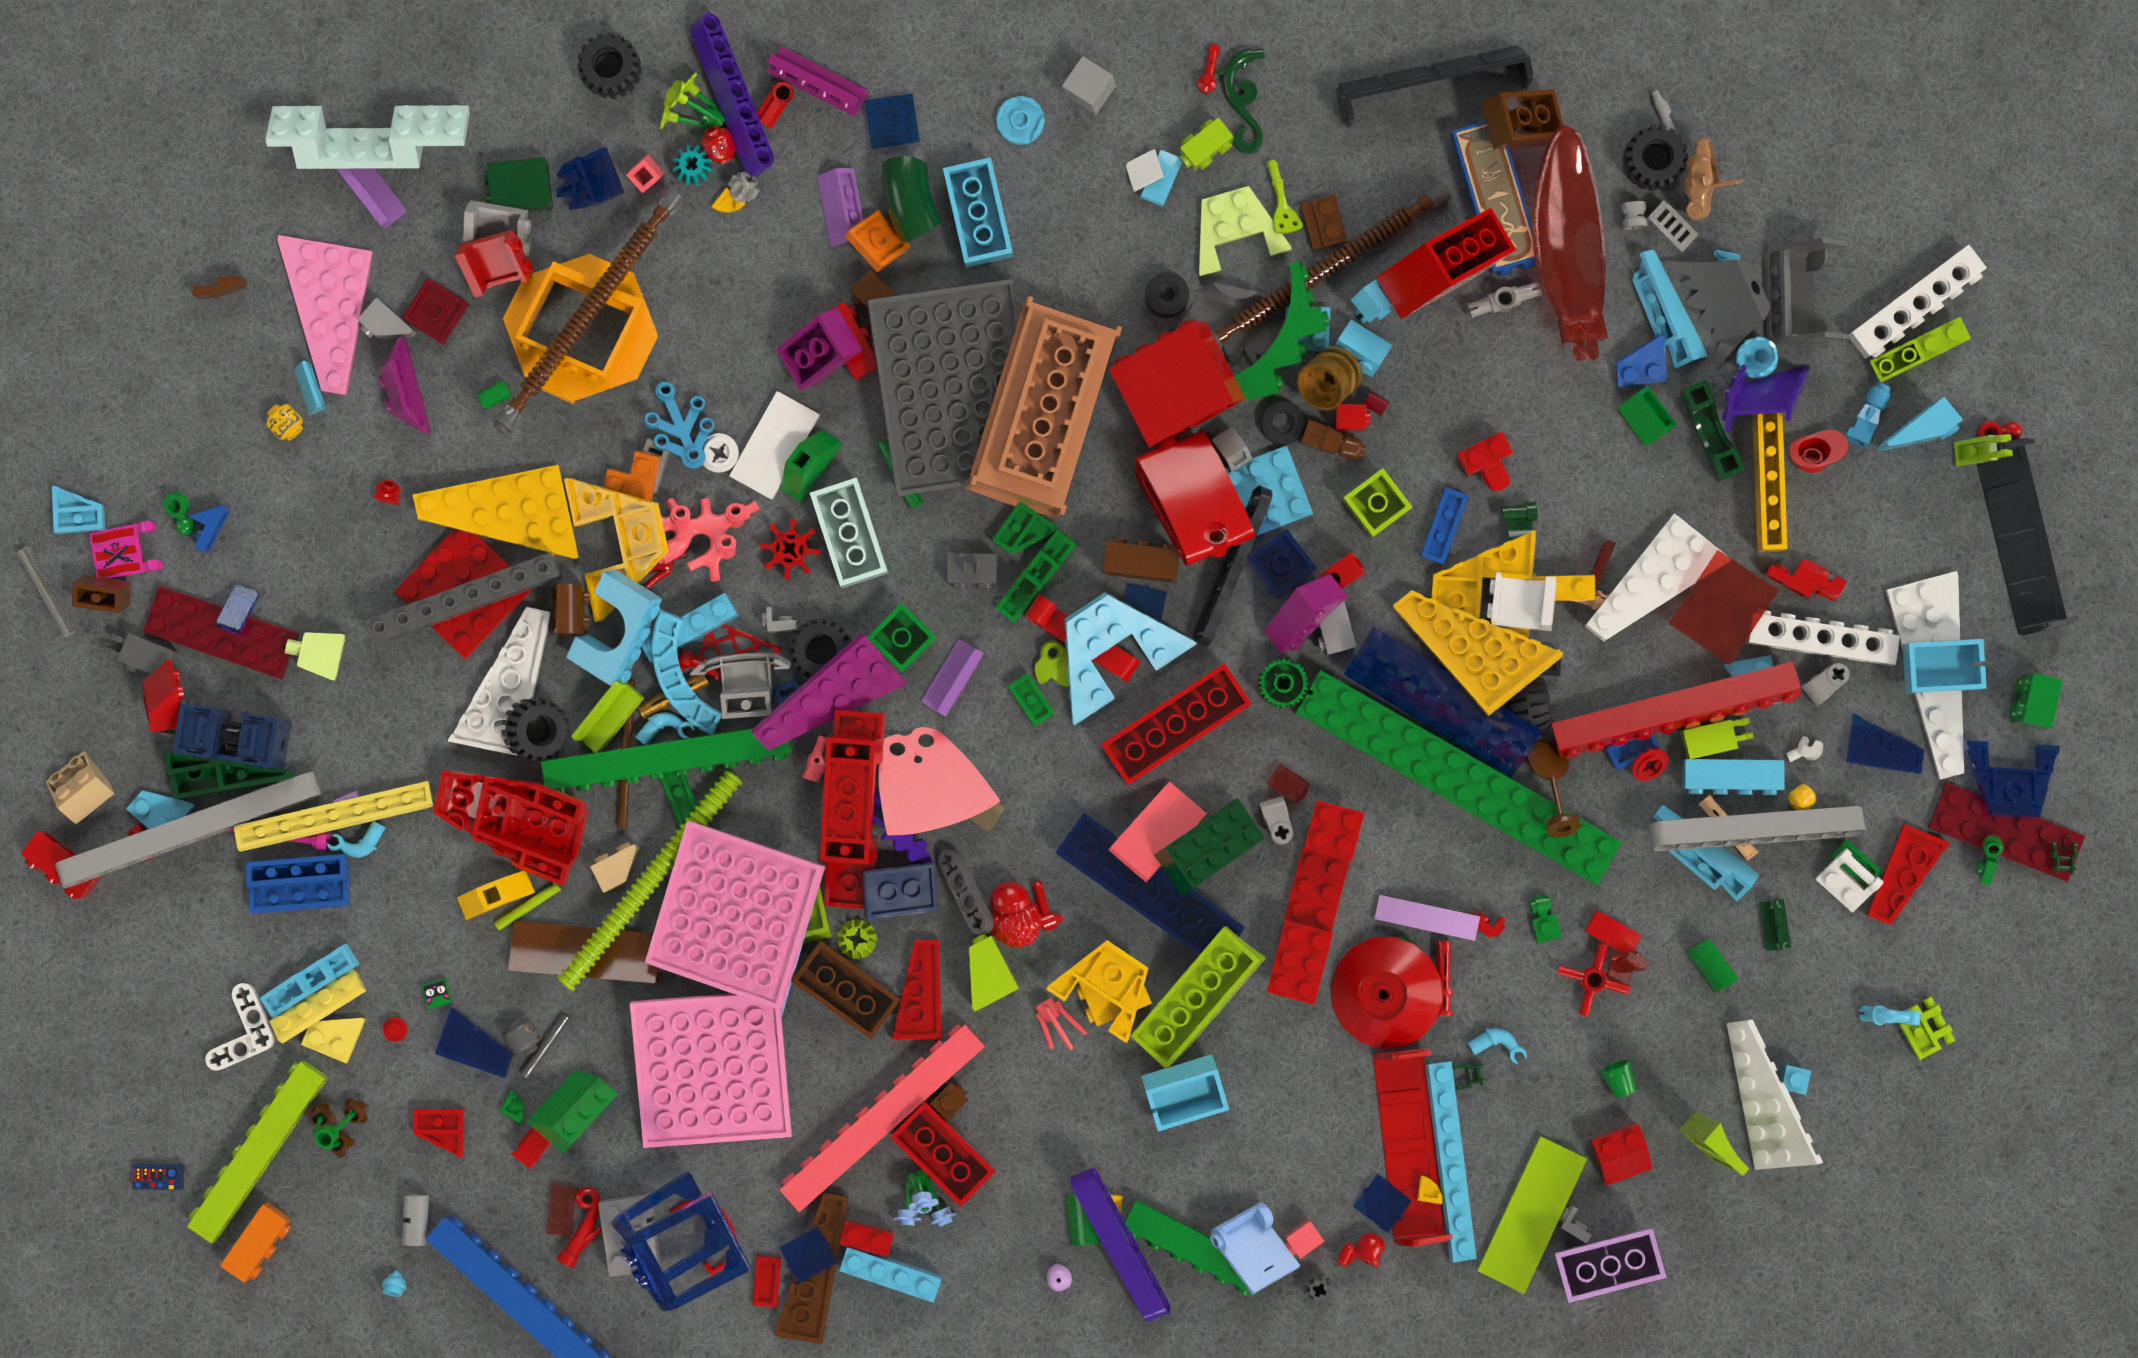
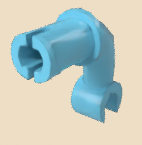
[636,712,695,745]
[327,821,386,858]
[1859,1005,1921,1025]
[1468,1028,1527,1064]

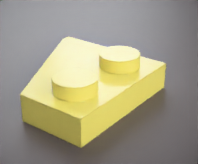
[301,1018,366,1063]

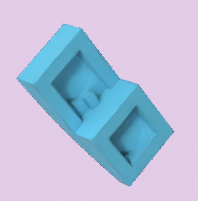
[1141,150,1182,207]

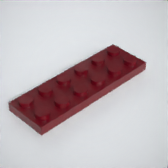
[143,586,299,680]
[1928,782,2085,882]

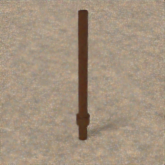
[617,681,636,828]

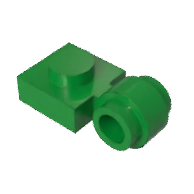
[1976,835,2003,886]
[1529,894,1562,944]

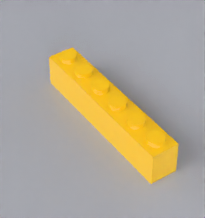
[1752,413,1787,552]

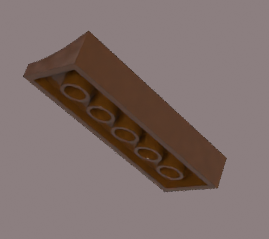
[507,921,659,983]

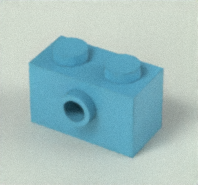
[1334,319,1392,377]

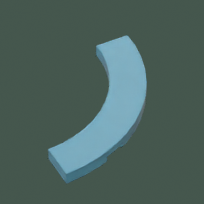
[652,609,722,735]

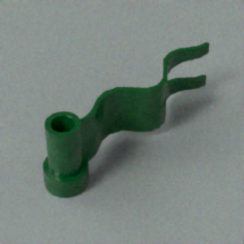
[1501,502,1538,576]

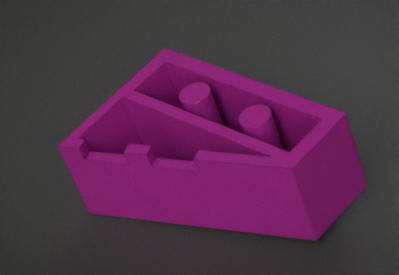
[1264,574,1348,653]

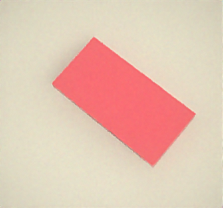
[1109,781,1207,882]

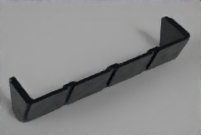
[1336,45,1533,127]
[1977,437,2079,636]

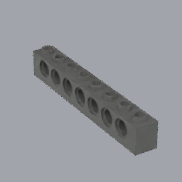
[365,552,563,645]

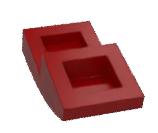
[1584,910,1642,957]

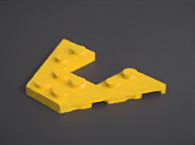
[564,478,669,622]
[1432,531,1536,639]

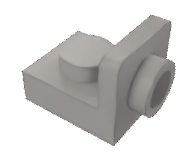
[762,607,799,633]
[1558,1205,1592,1243]

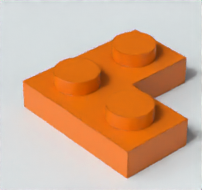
[604,451,661,501]

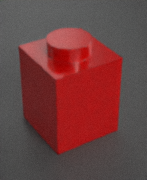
[1335,404,1371,432]

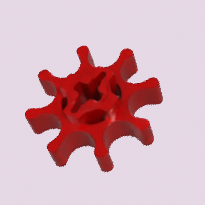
[759,518,821,580]

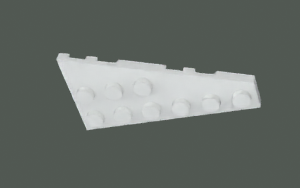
[1585,513,1732,642]

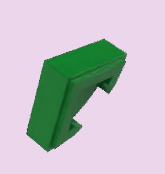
[499,1090,524,1124]

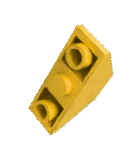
[457,871,535,920]

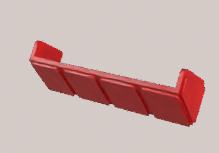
[1373,1048,1453,1247]

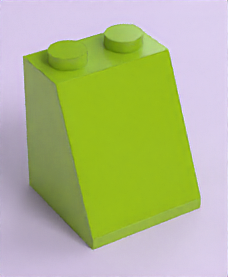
[969,933,1019,1012]

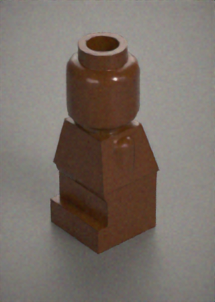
[1299,420,1367,461]

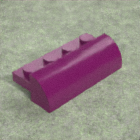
[767,46,870,117]

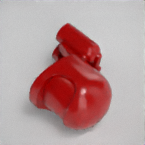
[1337,1233,1386,1269]

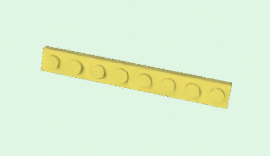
[234,781,434,852]

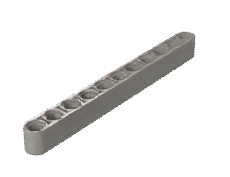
[55,772,322,888]

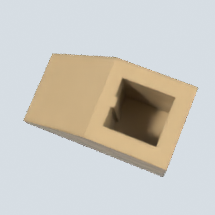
[590,842,639,893]

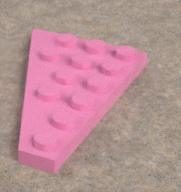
[278,235,373,396]

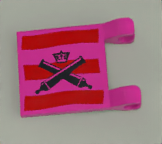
[89,521,163,579]

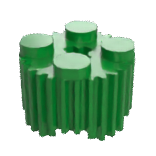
[1258,658,1308,709]

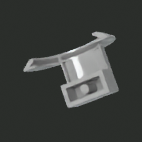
[690,653,791,719]

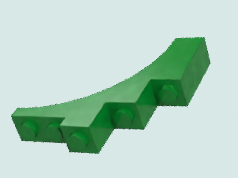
[1234,261,1330,402]

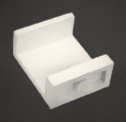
[1487,572,1557,631]

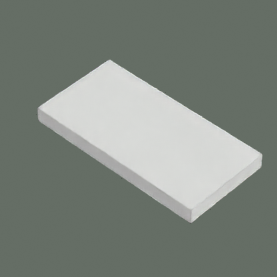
[729,391,820,500]

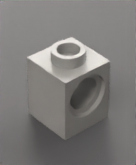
[1212,427,1252,472]

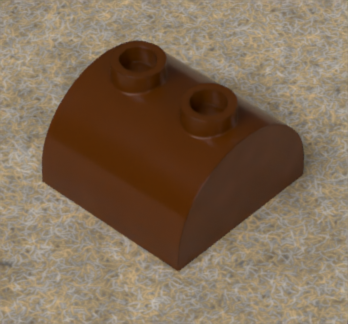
[551,583,590,636]

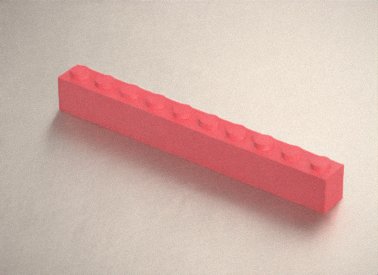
[780,1023,985,1212]

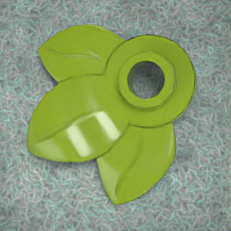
[1035,640,1069,686]

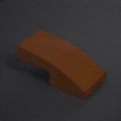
[193,276,247,299]

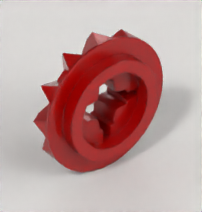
[1630,747,1669,781]

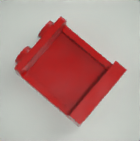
[455,230,533,297]

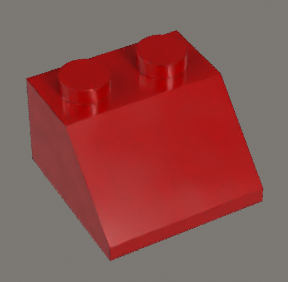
[1589,1122,1653,1186]

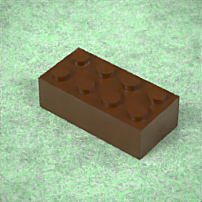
[791,940,902,1040]

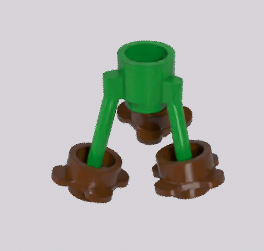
[306,1098,368,1158]

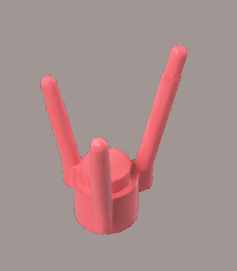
[1035,997,1087,1050]

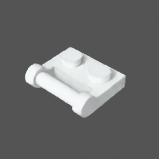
[1816,848,1883,913]

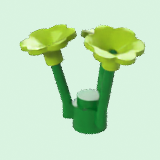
[659,72,725,130]

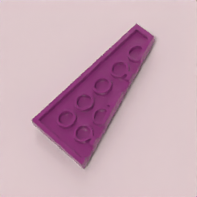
[751,633,907,750]

